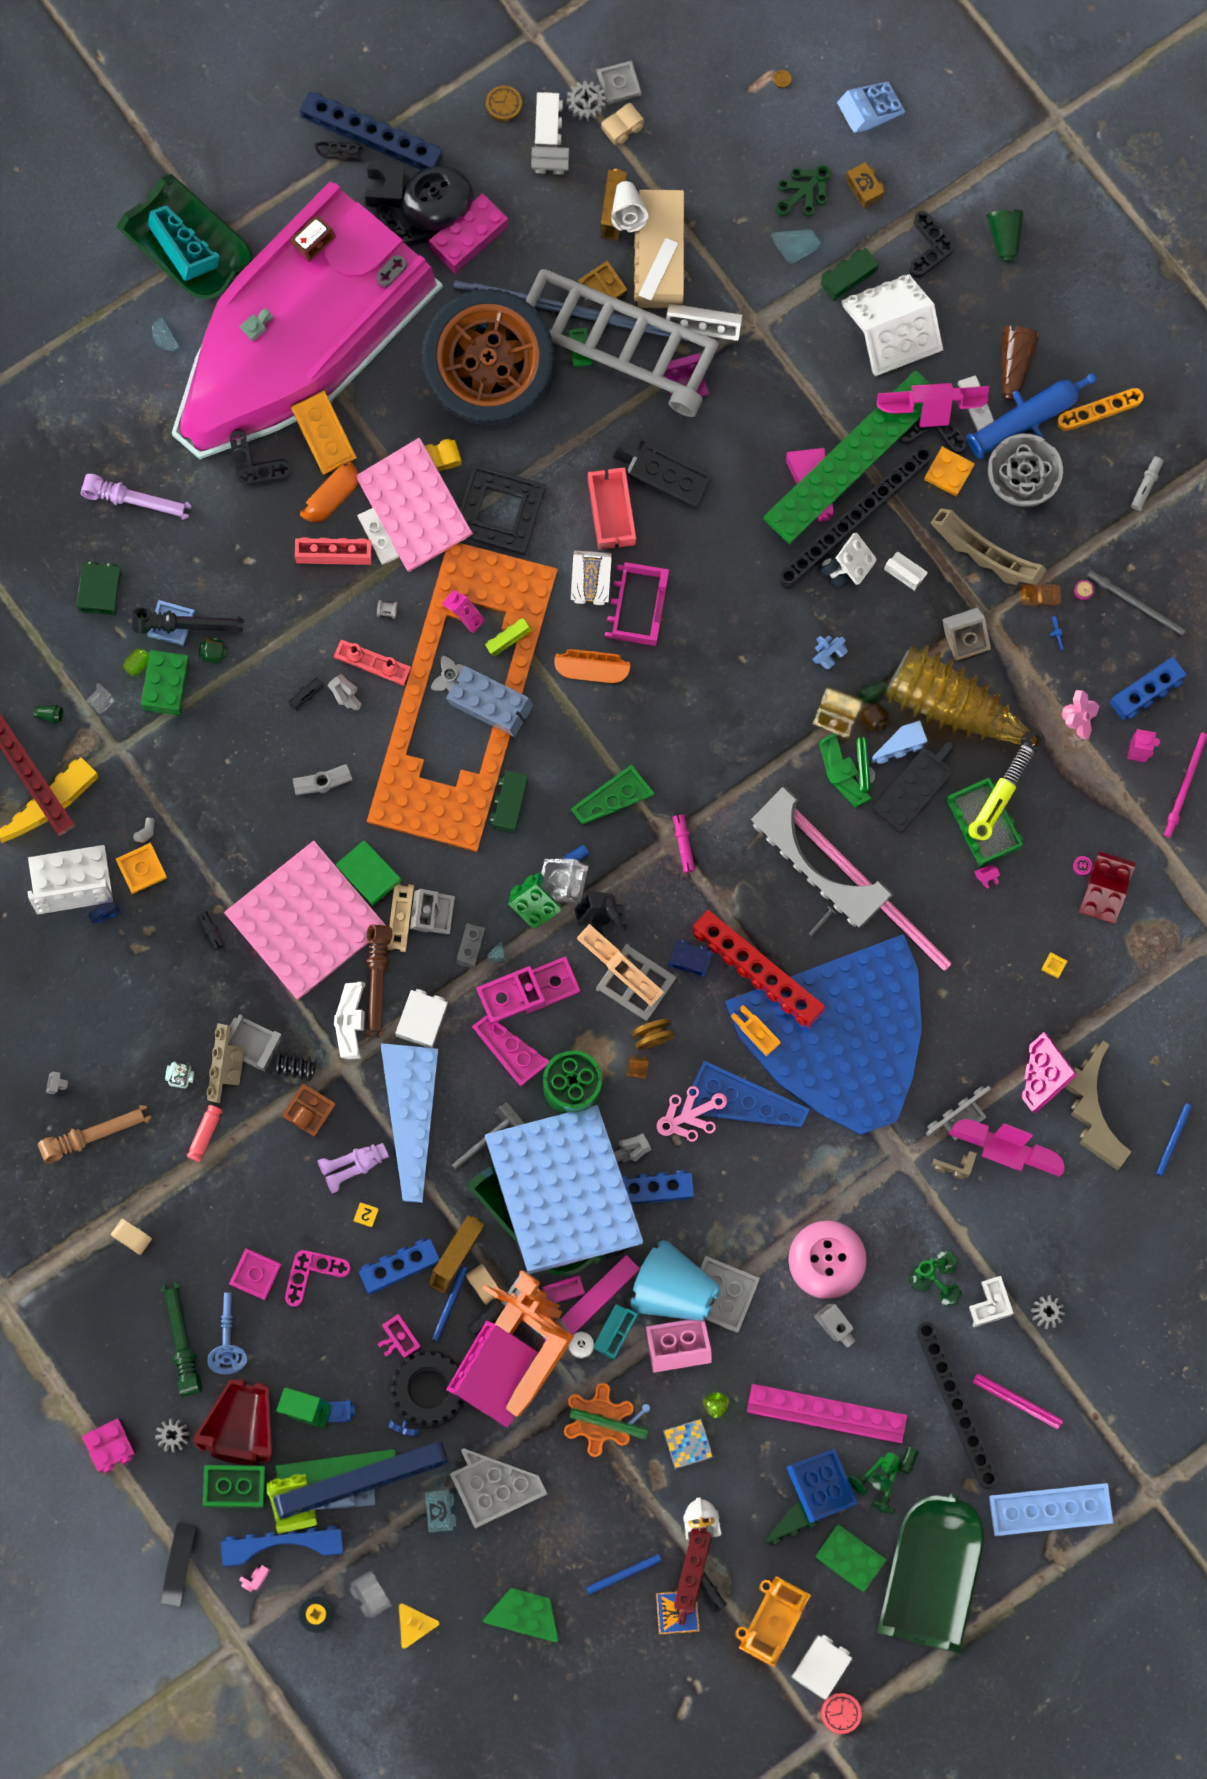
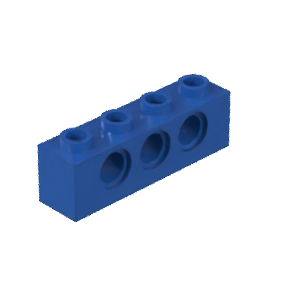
[1110,657,1187,720]
[622,1170,694,1205]
[359,1238,440,1295]

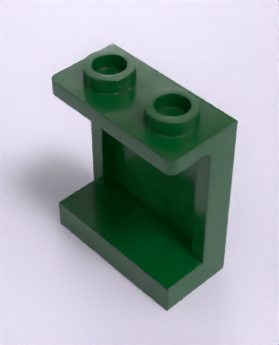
[77,562,121,616]

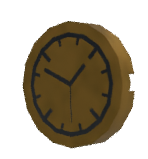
[486,85,522,122]

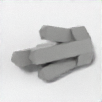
[328,674,361,710]
[614,1133,651,1163]

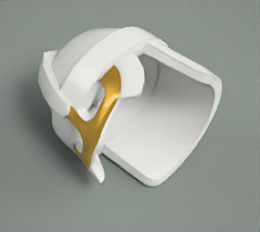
[683,1497,721,1540]

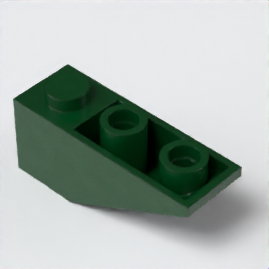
[765,1501,821,1545]

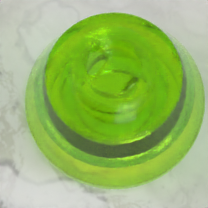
[702,1393,729,1418]

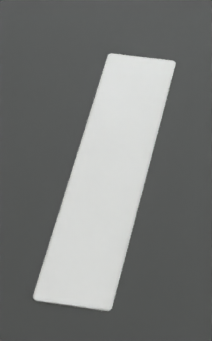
[639,238,678,300]

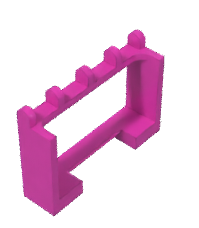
[604,562,669,646]

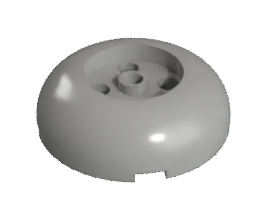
[988,434,1063,507]

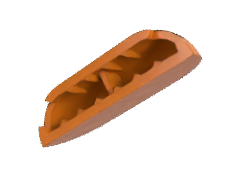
[300,461,359,522]
[554,649,630,683]

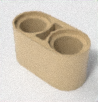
[110,1218,152,1255]
[465,1264,498,1305]

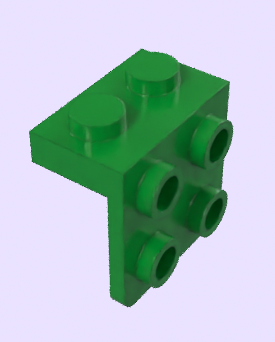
[508,872,561,928]

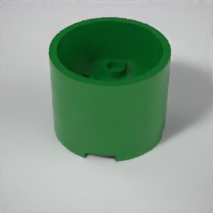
[543,1050,602,1114]

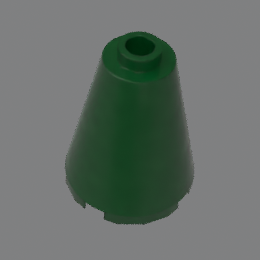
[987,209,1024,262]

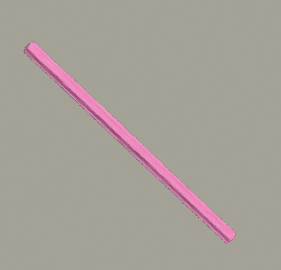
[795,808,951,971]

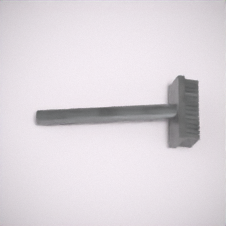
[452,1102,525,1171]

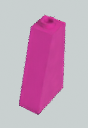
[786,448,834,521]

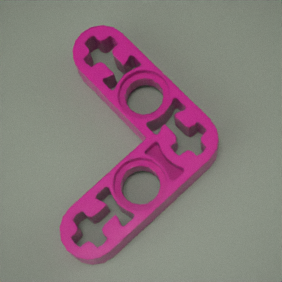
[285,1250,351,1307]

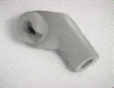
[133,818,155,843]

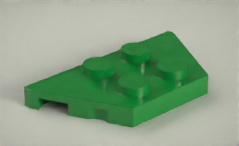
[483,1588,558,1643]

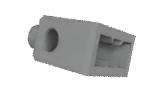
[813,1304,856,1348]

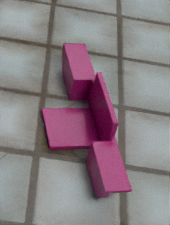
[877,383,989,427]
[948,1119,1064,1177]

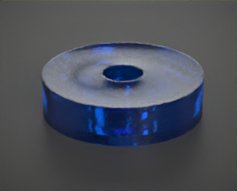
[88,903,120,923]

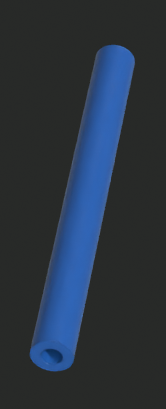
[1155,1103,1192,1176]
[432,1266,468,1342]
[586,1554,662,1595]

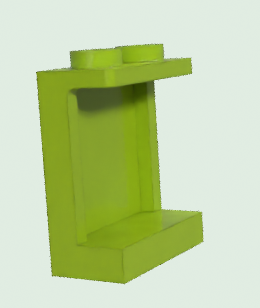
[267,1474,317,1534]

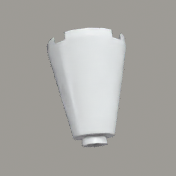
[611,181,649,232]

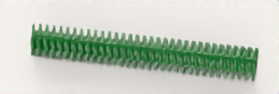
[569,1408,648,1440]

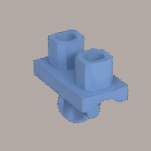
[812,635,848,669]

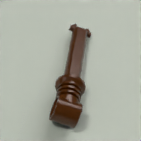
[365,924,393,1038]

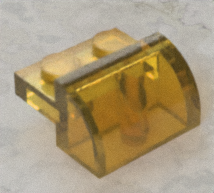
[813,686,863,738]

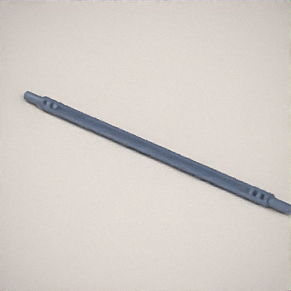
[454,280,688,341]

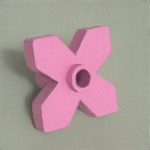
[1062,690,1099,739]

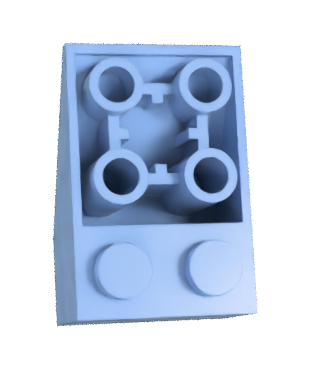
[837,82,905,133]

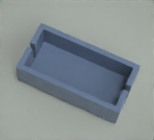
[446,666,533,737]

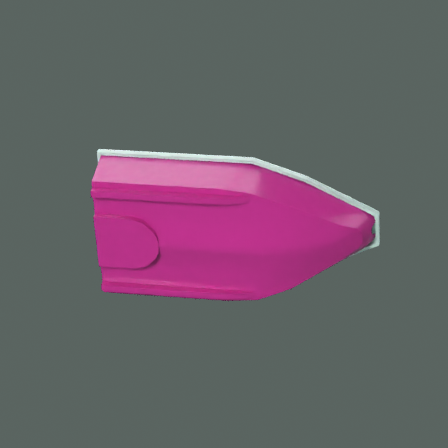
[172,181,443,459]

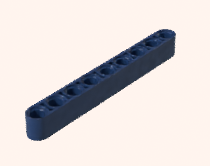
[273,1442,449,1519]

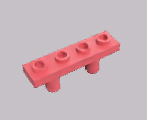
[334,640,411,686]

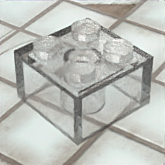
[542,859,588,903]

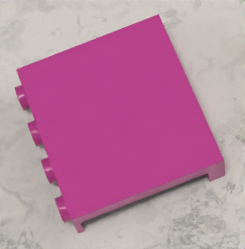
[446,1321,538,1428]

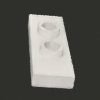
[958,376,994,431]
[357,508,399,565]

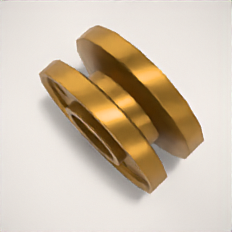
[631,1018,675,1050]

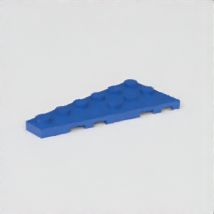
[679,1061,810,1128]

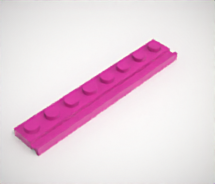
[746,1384,907,1444]

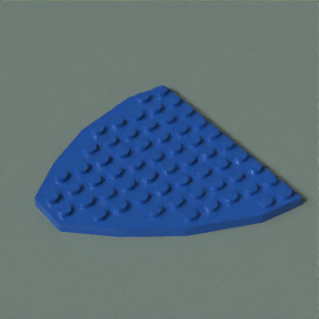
[725,934,922,1135]

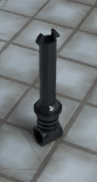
[131,607,244,634]

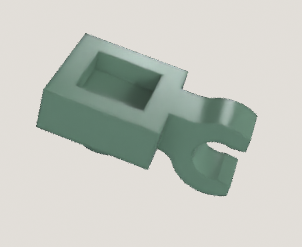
[239,308,273,342]

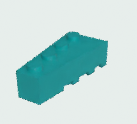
[147,206,220,281]

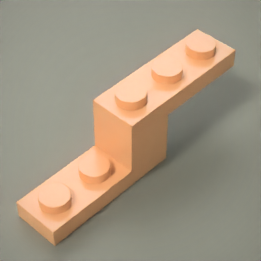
[577,924,664,1006]

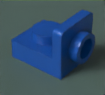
[328,1400,355,1423]

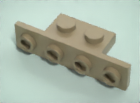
[207,1023,245,1103]

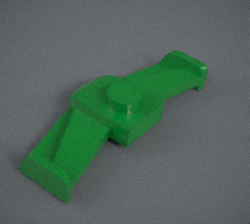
[819,733,872,808]

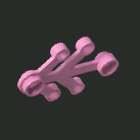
[657,1086,727,1142]

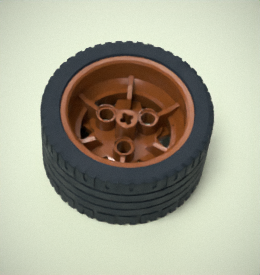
[422,289,555,427]

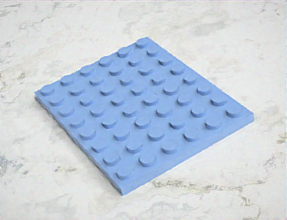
[485,1105,643,1274]

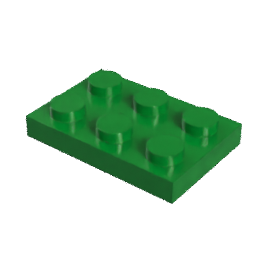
[815,1524,886,1593]

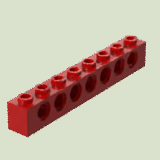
[693,910,825,1029]

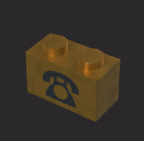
[845,162,885,209]

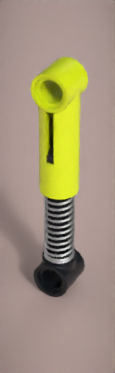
[968,731,1045,840]

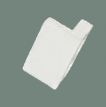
[884,552,927,591]

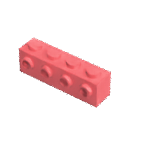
[295,537,372,565]

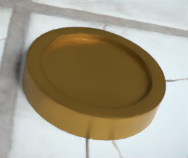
[773,70,792,88]

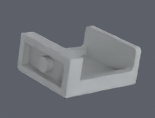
[228,1014,282,1072]

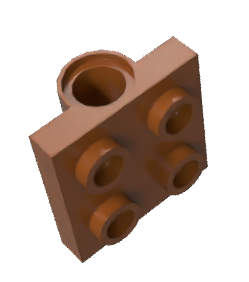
[282,1084,336,1137]

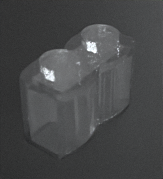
[349,1571,392,1618]

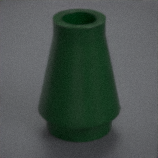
[34,705,63,723]

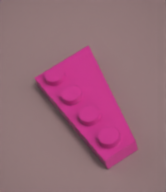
[472,1015,549,1087]

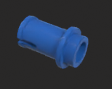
[564,845,589,867]

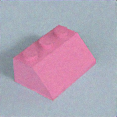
[646,1319,712,1372]

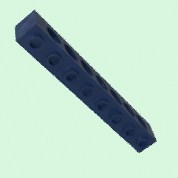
[300,91,442,170]

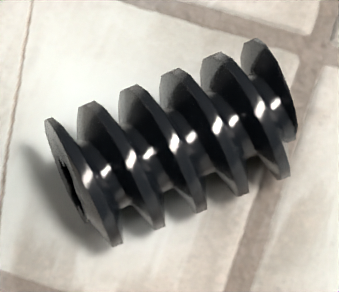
[275,1050,317,1081]

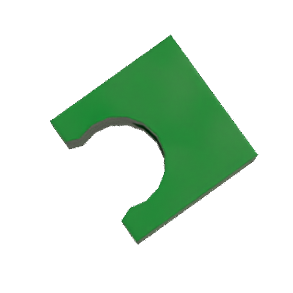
[277,1387,333,1429]

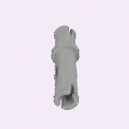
[1131,457,1164,511]

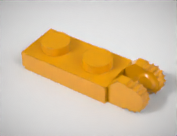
[731,1005,781,1057]

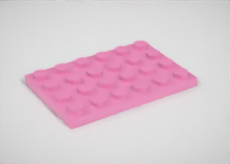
[357,438,473,572]

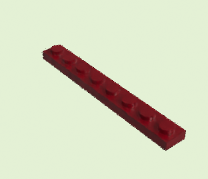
[0,714,75,837]

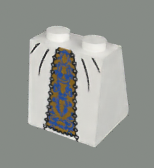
[571,550,611,605]

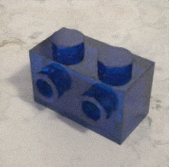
[668,940,713,977]

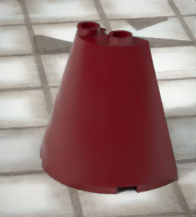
[193,1379,272,1465]

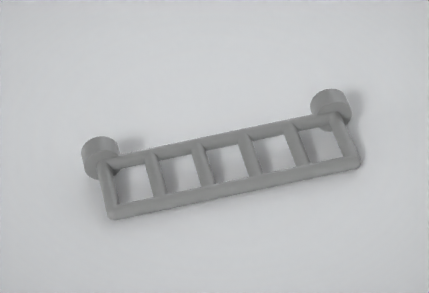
[506,269,718,417]

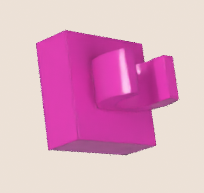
[974,864,1000,889]

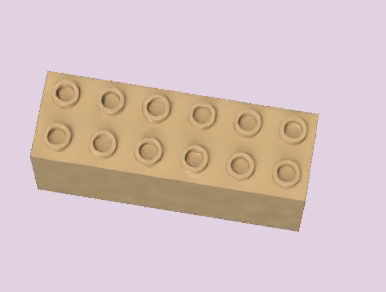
[634,190,684,308]

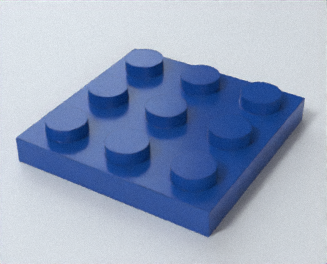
[787,1448,858,1523]

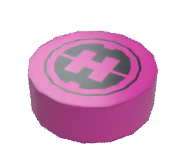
[1073,856,1092,876]

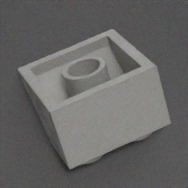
[942,608,991,661]

